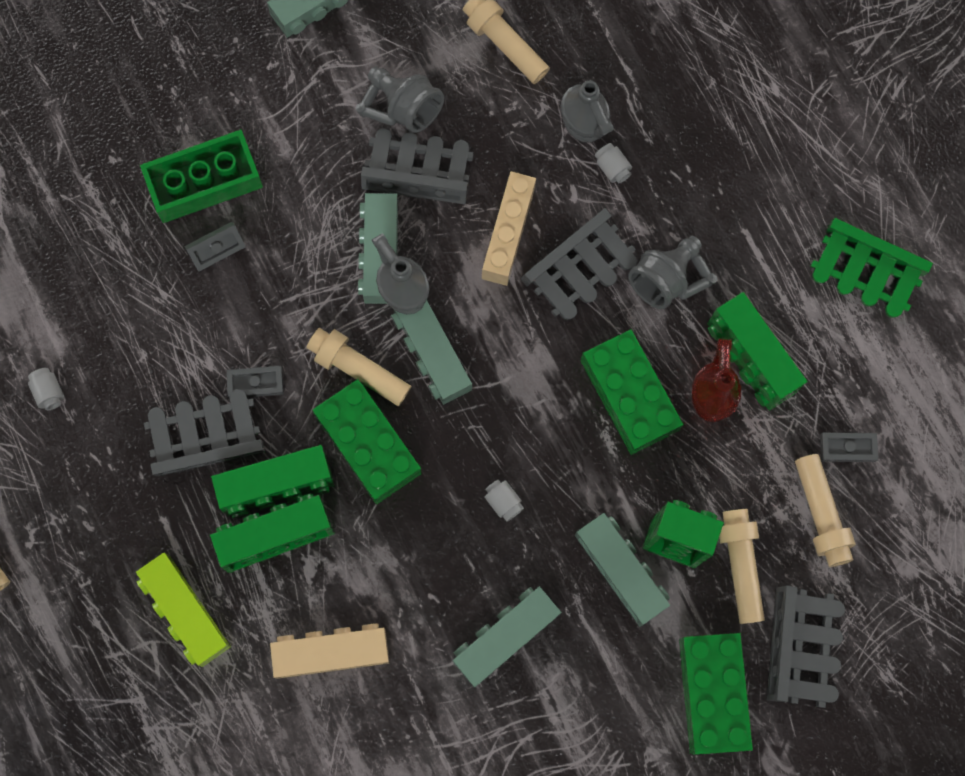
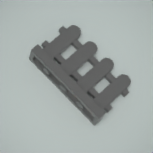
[361,129,474,204]
[521,208,637,320]
[144,389,265,476]
[767,586,845,708]

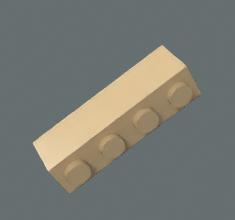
[482,172,536,286]
[270,624,389,679]

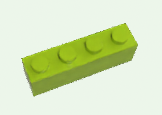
[136,552,231,667]

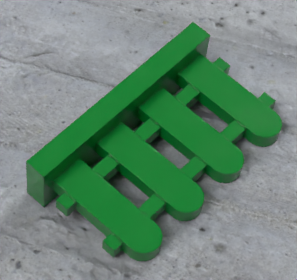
[810,218,933,318]

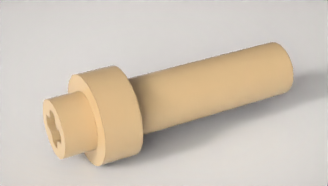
[463,0,550,84]
[306,328,412,407]
[795,454,856,567]
[719,509,765,624]

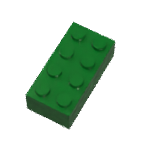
[140,129,263,223]
[707,292,808,411]
[580,329,683,455]
[312,379,422,505]
[211,445,335,519]
[210,494,334,573]
[642,500,724,568]
[679,633,753,755]

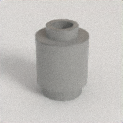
[595,143,632,183]
[28,368,64,411]
[484,480,524,522]

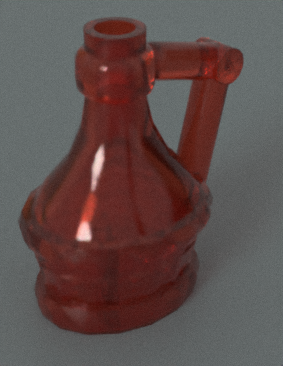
[692,339,741,422]

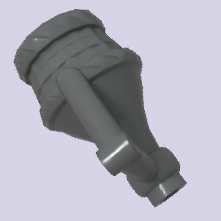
[356,66,444,133]
[560,80,614,143]
[372,233,430,315]
[628,236,717,309]

